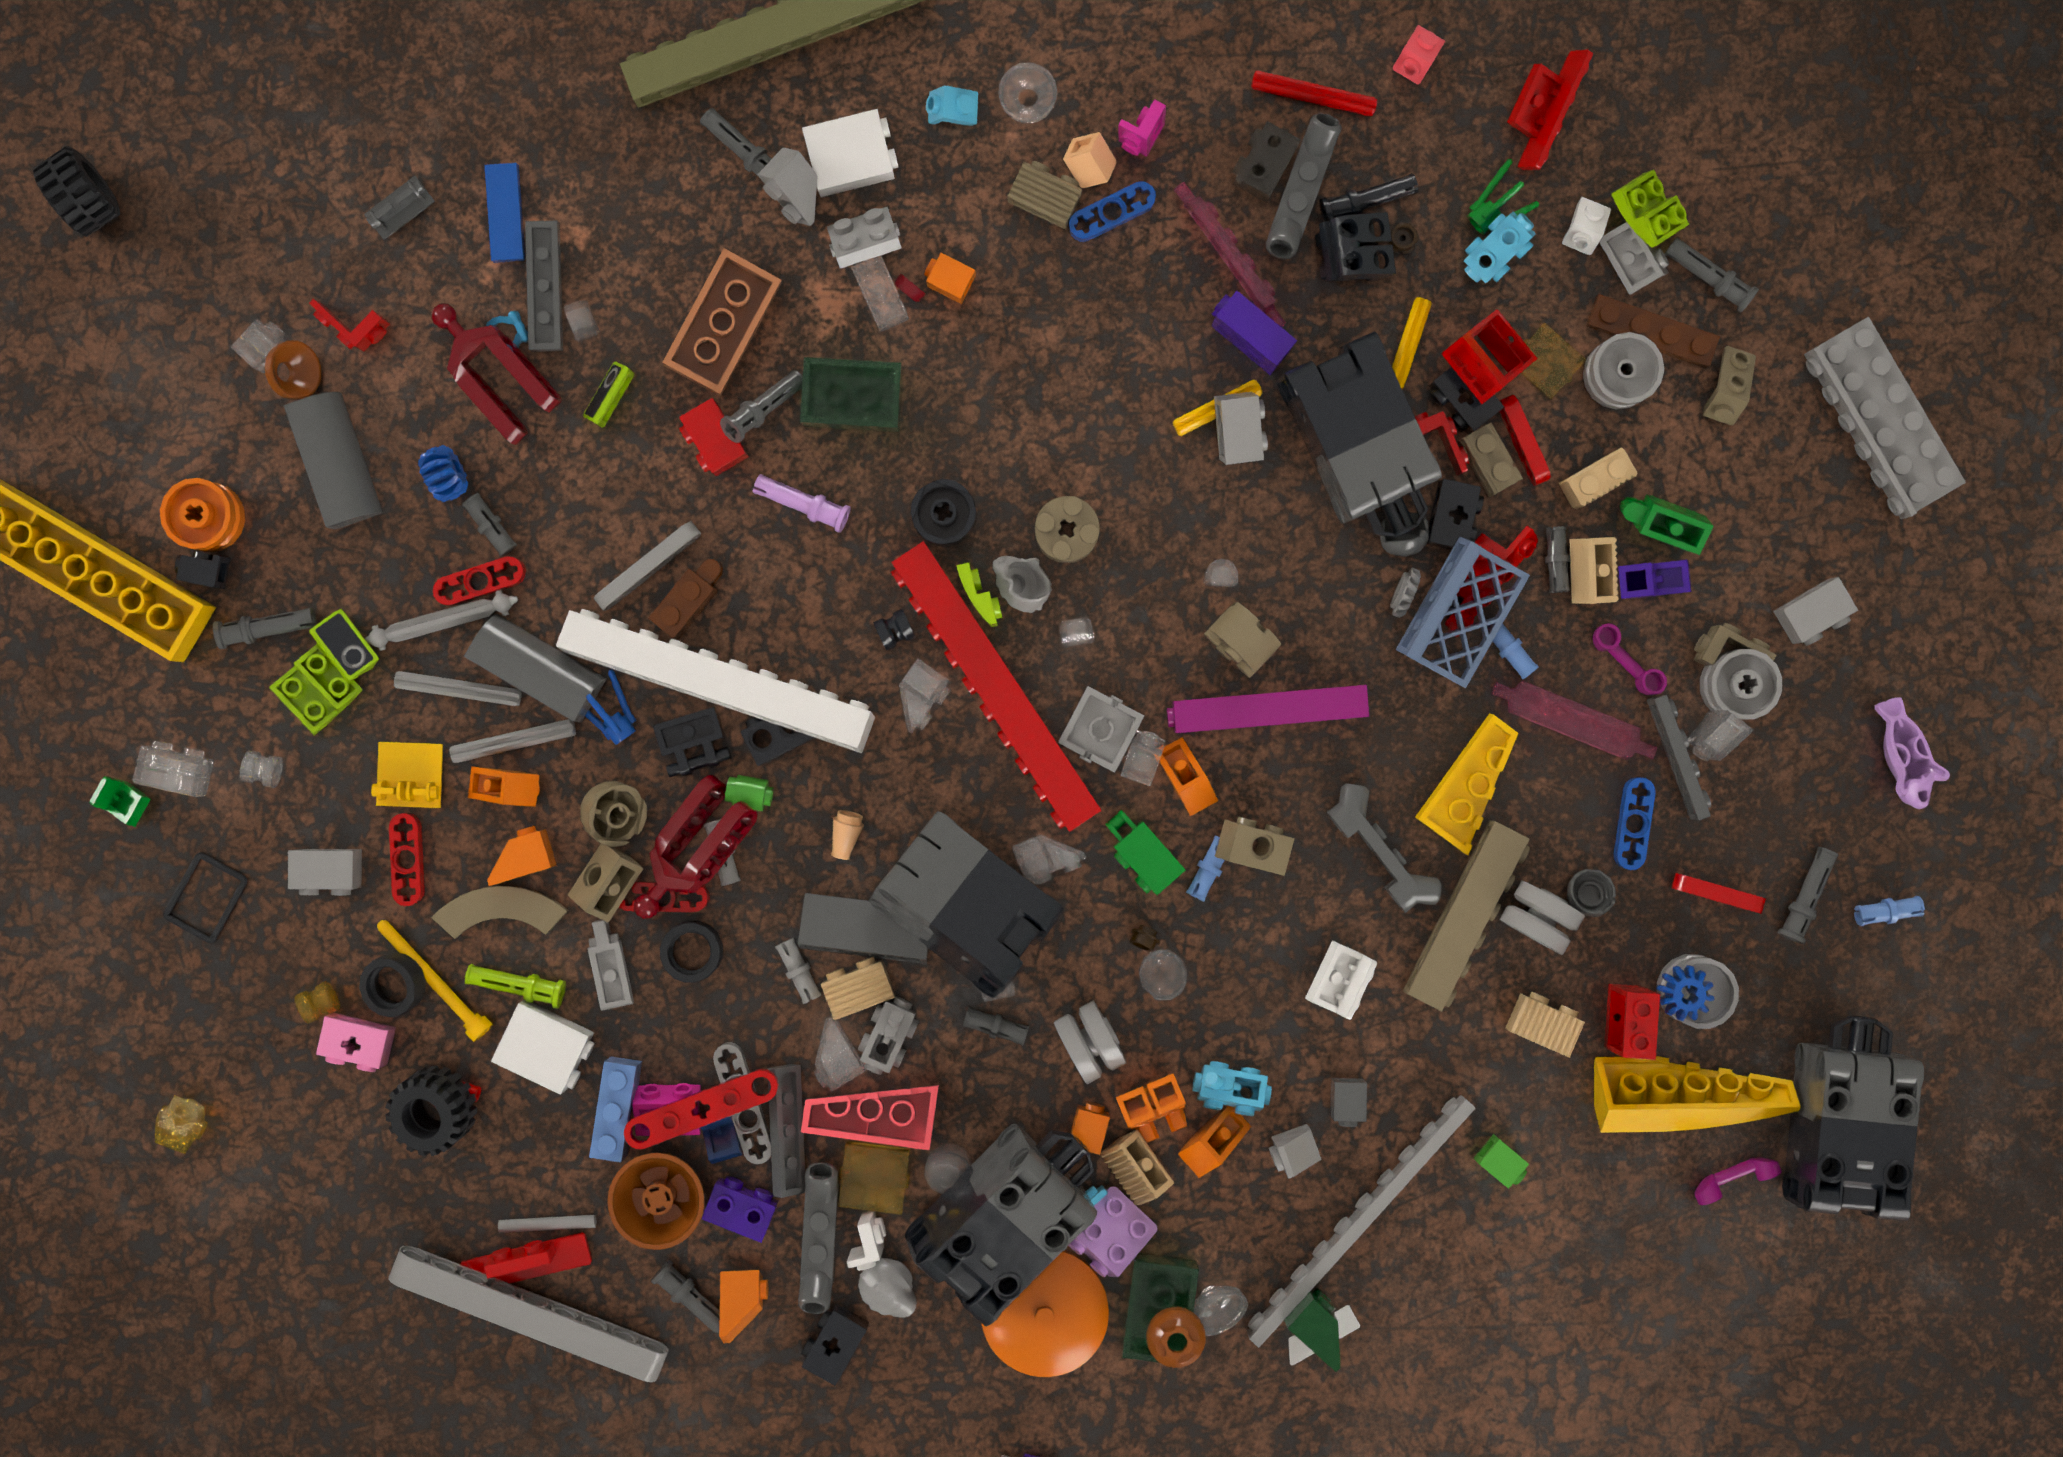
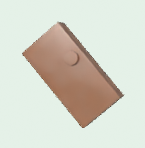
[662,248,781,397]

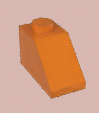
[1154,737,1218,816]
[468,766,540,807]
[487,826,557,886]
[1178,1106,1252,1178]
[719,1270,768,1343]

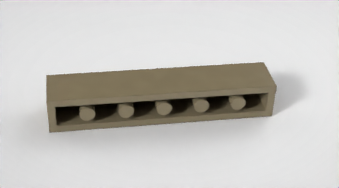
[1403,820,1530,1012]

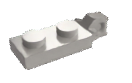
[587,919,634,1011]

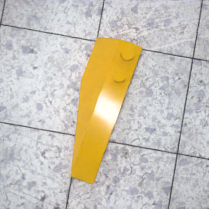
[1594,1056,1801,1133]

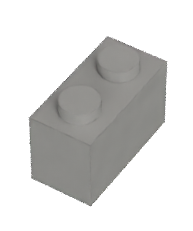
[1214,391,1268,465]
[1773,577,1858,646]
[288,849,362,896]

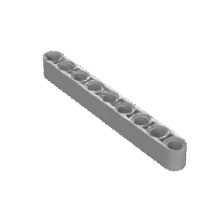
[388,1246,669,1382]

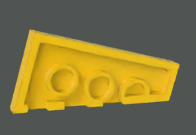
[1415,713,1518,855]

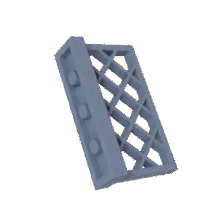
[1396,536,1530,688]

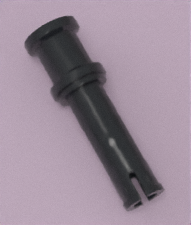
[1319,173,1419,222]

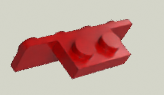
[1507,49,1593,170]
[1445,526,1538,638]
[460,1232,592,1284]

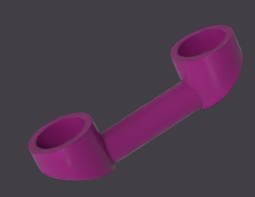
[1593,623,1667,696]
[1694,1157,1782,1205]

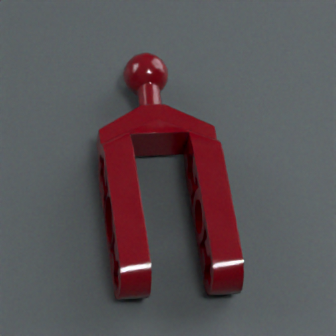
[431,303,562,445]
[634,775,758,919]

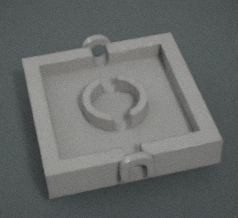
[827,207,901,269]
[1058,686,1144,773]

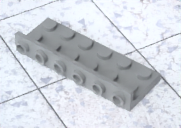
[1804,317,1966,519]

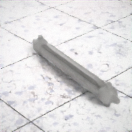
[365,590,518,651]

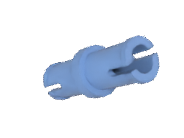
[1487,624,1539,679]
[1186,835,1224,902]
[1854,896,1925,926]

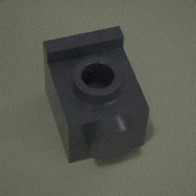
[174,551,231,589]

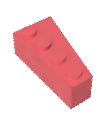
[801,1085,939,1150]

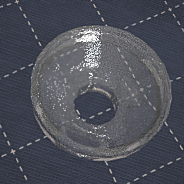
[998,63,1057,123]
[1193,1285,1248,1336]

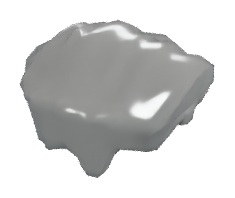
[992,556,1052,613]
[858,1258,917,1318]

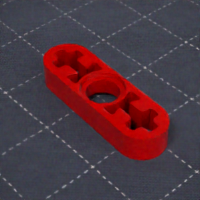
[1499,394,1551,486]
[433,556,526,606]
[389,813,425,906]
[1671,873,1766,914]
[619,881,710,912]

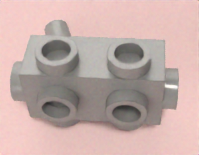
[858,996,919,1075]

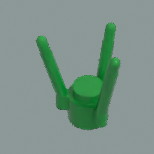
[1467,158,1539,235]

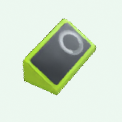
[583,362,634,428]
[309,609,379,683]

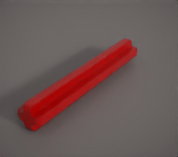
[1251,71,1377,116]

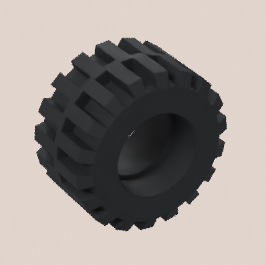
[33,146,120,237]
[385,1066,477,1156]

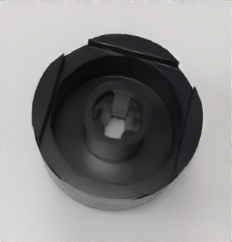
[911,479,977,547]

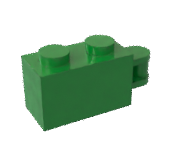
[1619,494,1714,555]
[1105,809,1186,895]

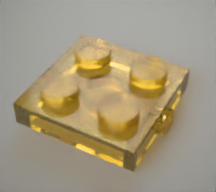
[838,1141,910,1215]

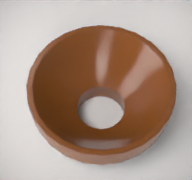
[265,340,321,400]
[1146,1307,1206,1368]

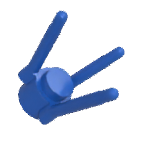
[585,670,636,745]

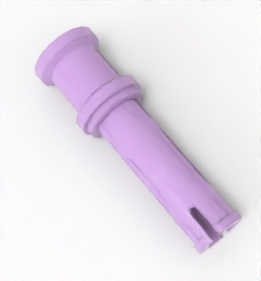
[753,474,851,533]

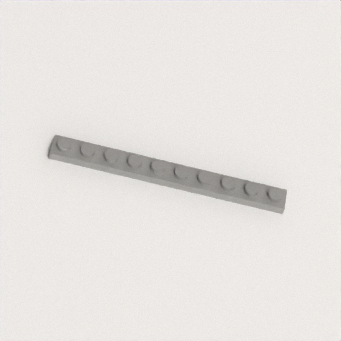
[1247,1095,1475,1348]

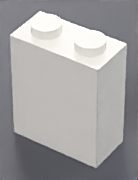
[802,109,899,197]
[491,1000,595,1095]

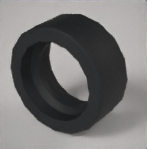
[660,921,723,983]
[359,952,426,1018]

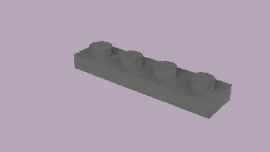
[525,220,563,352]
[1647,695,1711,821]
[767,1064,805,1198]

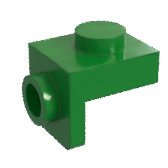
[89,776,151,827]

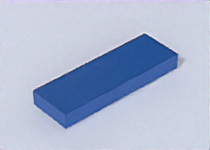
[485,163,525,263]

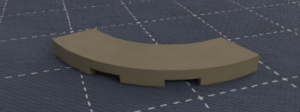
[431,885,569,939]

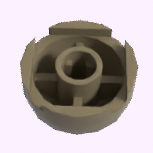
[580,781,647,847]

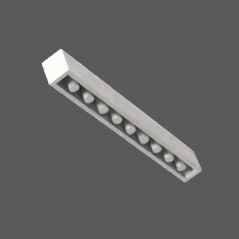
[556,609,875,753]

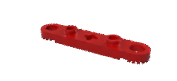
[624,1069,779,1149]

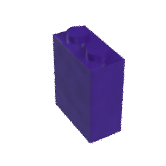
[1211,291,1297,375]

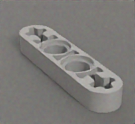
[594,521,701,611]
[713,1042,771,1164]

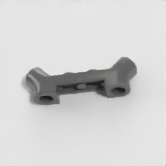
[1266,113,1342,260]
[1326,783,1442,913]
[798,1162,840,1314]

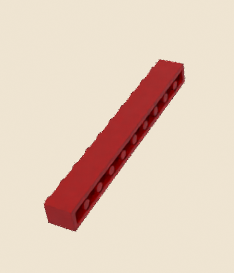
[890,541,1102,832]

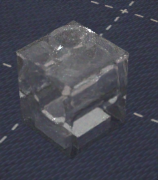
[231,319,285,374]

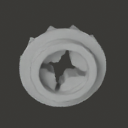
[1390,568,1421,618]

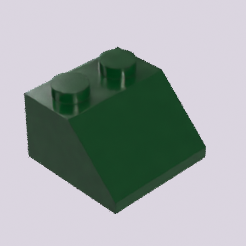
[1284,1287,1341,1372]

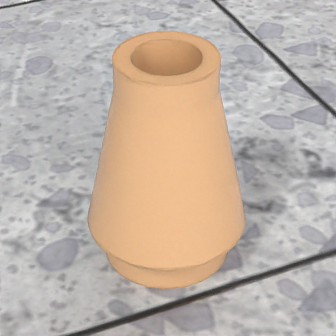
[831,810,864,860]

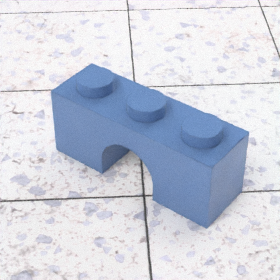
[589,1056,642,1162]

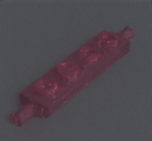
[1174,182,1286,327]
[1491,681,1657,760]

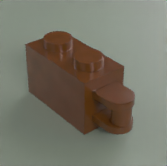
[648,559,723,640]

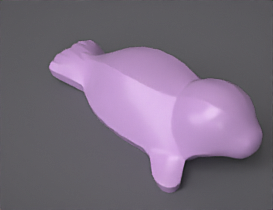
[1875,697,1950,809]

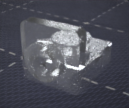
[1120,730,1166,786]

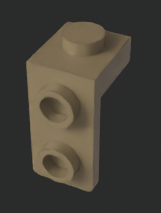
[1703,346,1756,426]
[1693,623,1776,666]

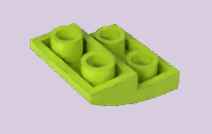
[1611,169,1689,248]
[956,563,1002,627]
[269,643,363,736]

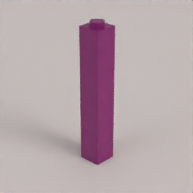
[1166,685,1369,733]

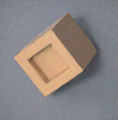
[1063,132,1117,188]

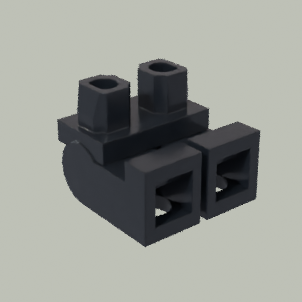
[1315,212,1396,282]

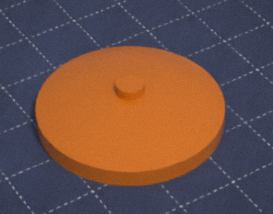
[982,1250,1109,1377]

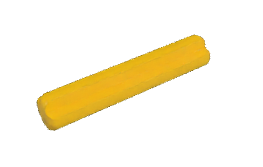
[1392,297,1432,389]
[1173,380,1263,436]

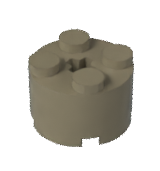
[1035,496,1100,563]
[1204,602,1281,678]

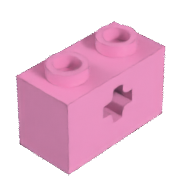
[316,1013,396,1072]

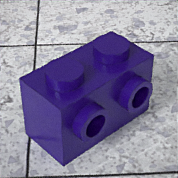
[702,1176,779,1243]

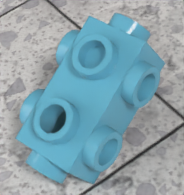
[1464,211,1536,283]
[1192,1061,1272,1116]

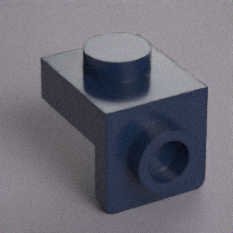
[700,1114,742,1164]

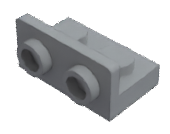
[1600,222,1669,295]

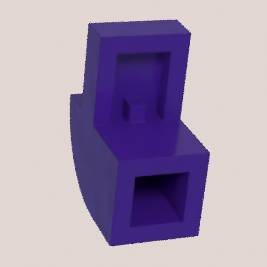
[1618,560,1692,599]

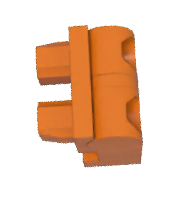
[1116,1073,1187,1143]

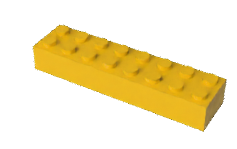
[0,479,217,662]

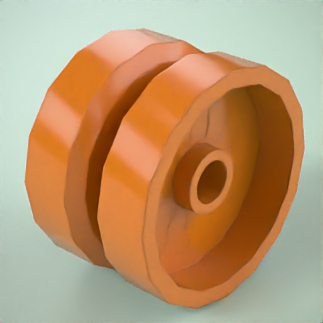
[160,478,245,552]

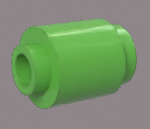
[725,775,774,812]

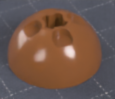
[608,1152,705,1250]

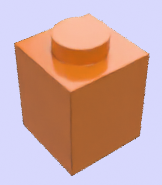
[924,253,976,304]
[1071,1102,1110,1155]

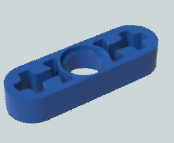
[1069,181,1156,242]
[1613,777,1656,870]

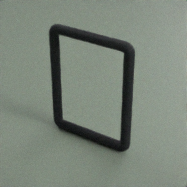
[163,852,248,943]

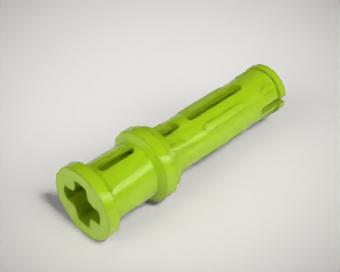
[465,964,566,1009]

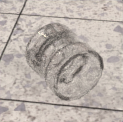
[240,750,283,788]

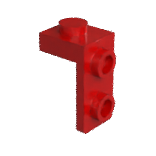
[309,298,390,352]
[1414,411,1469,476]

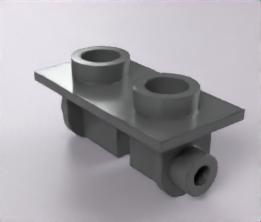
[364,176,435,240]

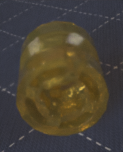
[295,981,340,1024]

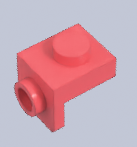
[1393,25,1445,84]

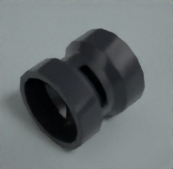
[873,609,916,651]

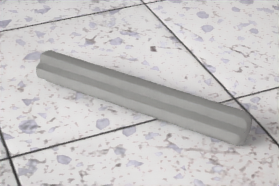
[394,671,522,706]
[449,719,576,763]

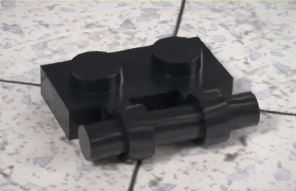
[653,707,731,777]

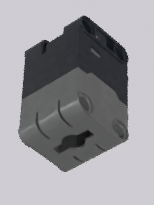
[869,811,1064,998]

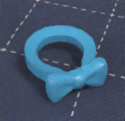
[486,311,528,348]

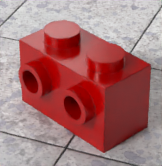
[679,398,749,476]

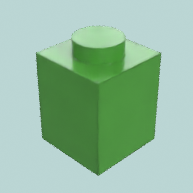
[1473,1134,1529,1189]

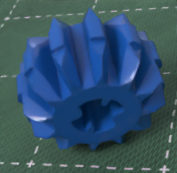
[418,445,468,502]
[1656,965,1715,1021]

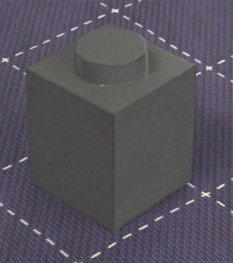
[1330,1078,1367,1127]

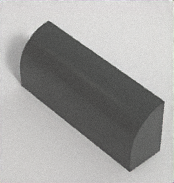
[283,392,383,530]
[464,614,607,723]
[798,893,929,964]

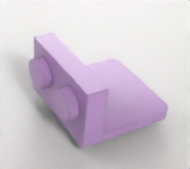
[1068,1187,1157,1277]

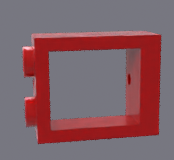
[1441,309,1538,404]
[1604,984,1660,1060]

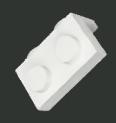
[1305,940,1377,1020]
[847,1210,886,1271]

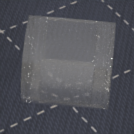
[563,300,600,342]
[1203,559,1238,587]
[1058,616,1095,649]

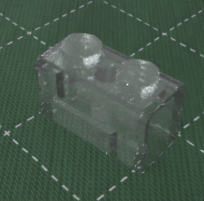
[851,255,909,332]
[133,741,214,797]

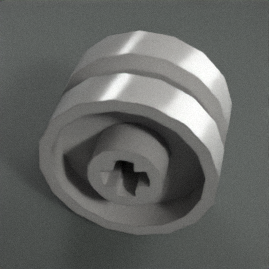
[1583,332,1664,410]
[1700,649,1782,720]
[1499,881,1585,955]
[1657,954,1739,1029]
[1054,1000,1127,1084]

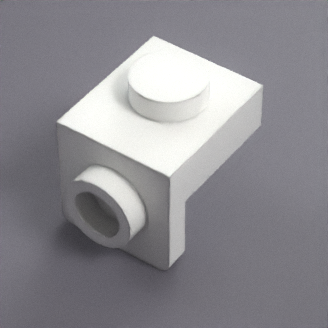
[1562,197,1611,255]

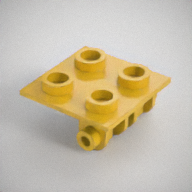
[371,742,443,808]

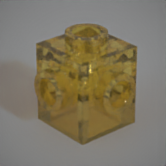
[155,1095,207,1154]

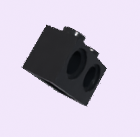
[740,717,815,766]

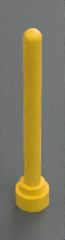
[377,920,493,1042]

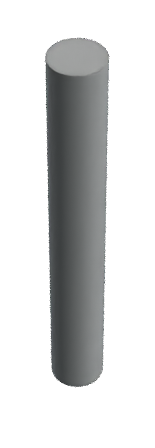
[498,1215,597,1233]

